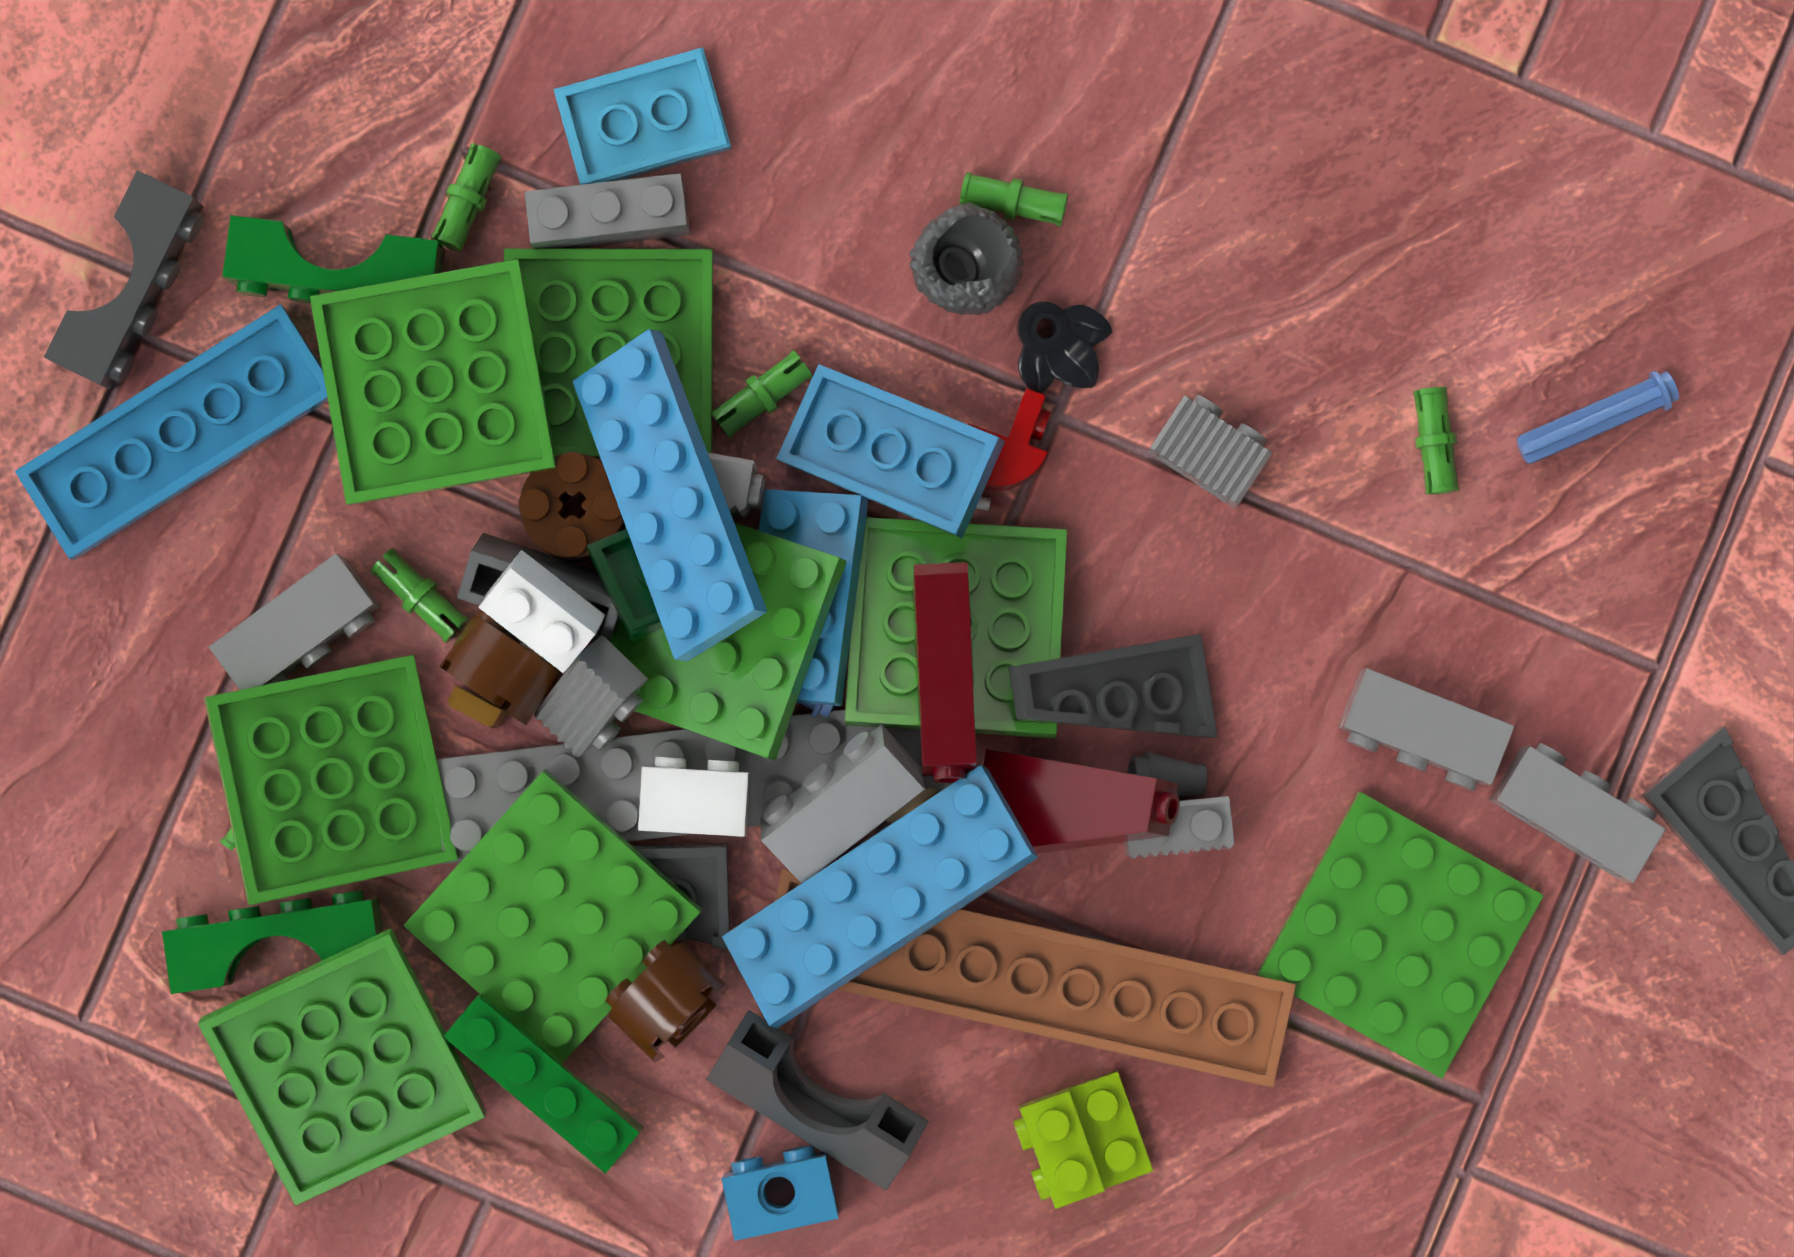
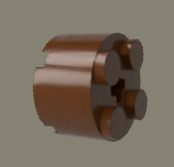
[518,452,626,562]
[439,610,562,725]
[605,940,728,1062]

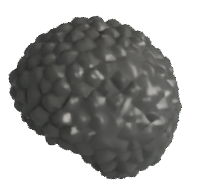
[909,203,1024,315]

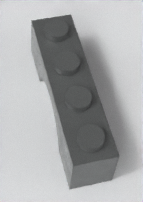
[44,170,204,391]
[706,1010,929,1191]

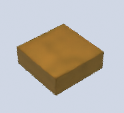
[447,685,507,729]

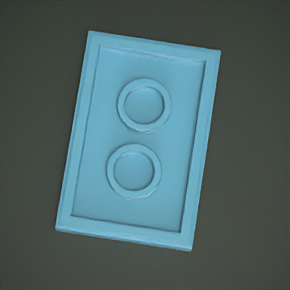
[553,47,732,185]

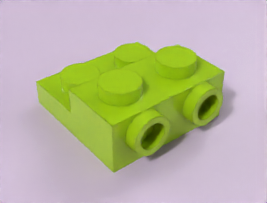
[1013,1070,1153,1209]

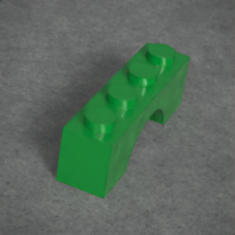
[222,215,445,303]
[162,890,384,994]
[443,994,644,1174]

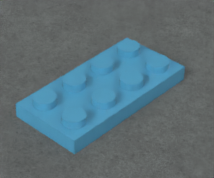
[776,364,1005,538]
[759,489,868,706]

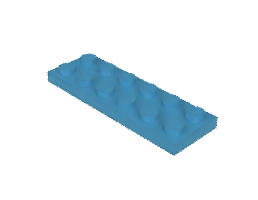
[15,304,328,560]
[573,329,768,662]
[722,765,1038,1028]

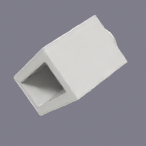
[478,550,605,673]
[638,757,751,837]

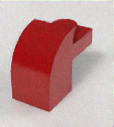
[968,388,1051,491]

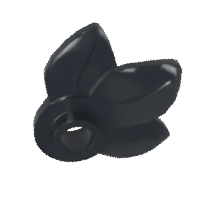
[1017,301,1112,393]

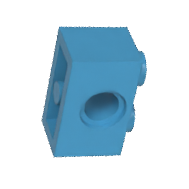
[721,1145,839,1241]

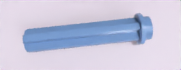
[1516,371,1679,464]

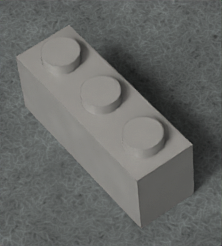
[524,173,691,249]
[209,553,381,690]
[1338,668,1514,791]
[760,724,925,884]
[1489,743,1666,883]

